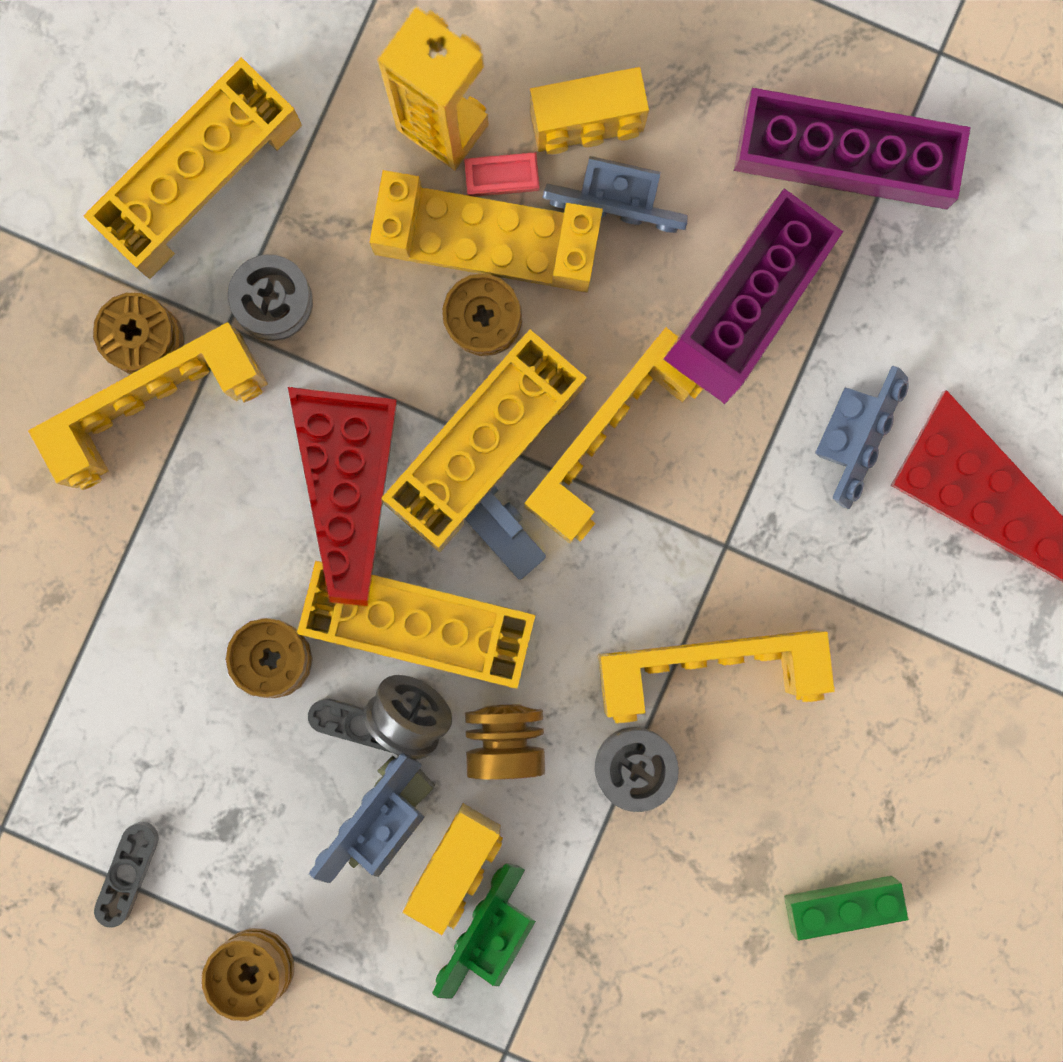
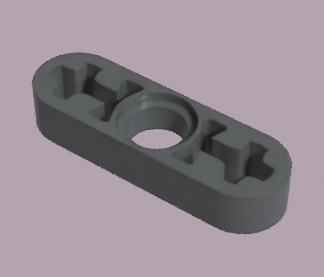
[308,699,392,753]
[94,822,159,928]

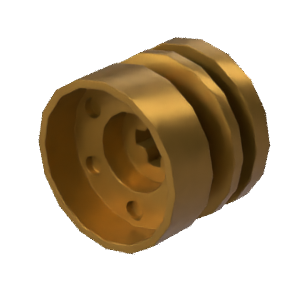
[442,273,522,356]
[93,292,184,375]
[225,618,313,698]
[465,704,545,779]
[202,928,294,1021]

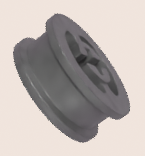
[228,255,313,341]
[363,675,452,759]
[595,727,679,812]

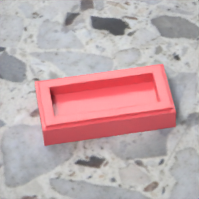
[464,152,540,197]

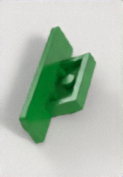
[432,863,536,999]

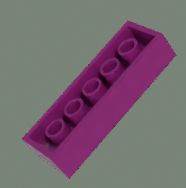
[734,87,971,210]
[663,188,844,404]

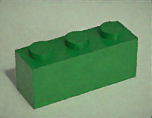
[784,876,909,941]

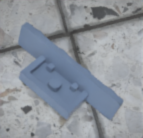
[543,156,688,233]
[815,366,909,509]
[465,485,546,580]
[309,753,425,883]

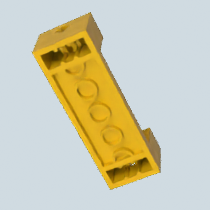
[377,7,489,171]
[83,57,302,279]
[369,170,603,293]
[28,322,268,490]
[524,327,703,544]
[381,329,587,553]
[297,560,536,689]
[598,630,835,723]

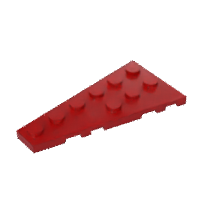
[288,387,397,606]
[890,390,1063,582]

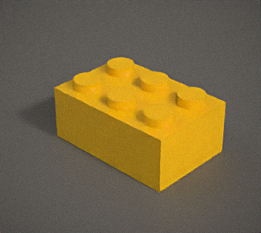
[530,67,649,154]
[402,803,503,935]

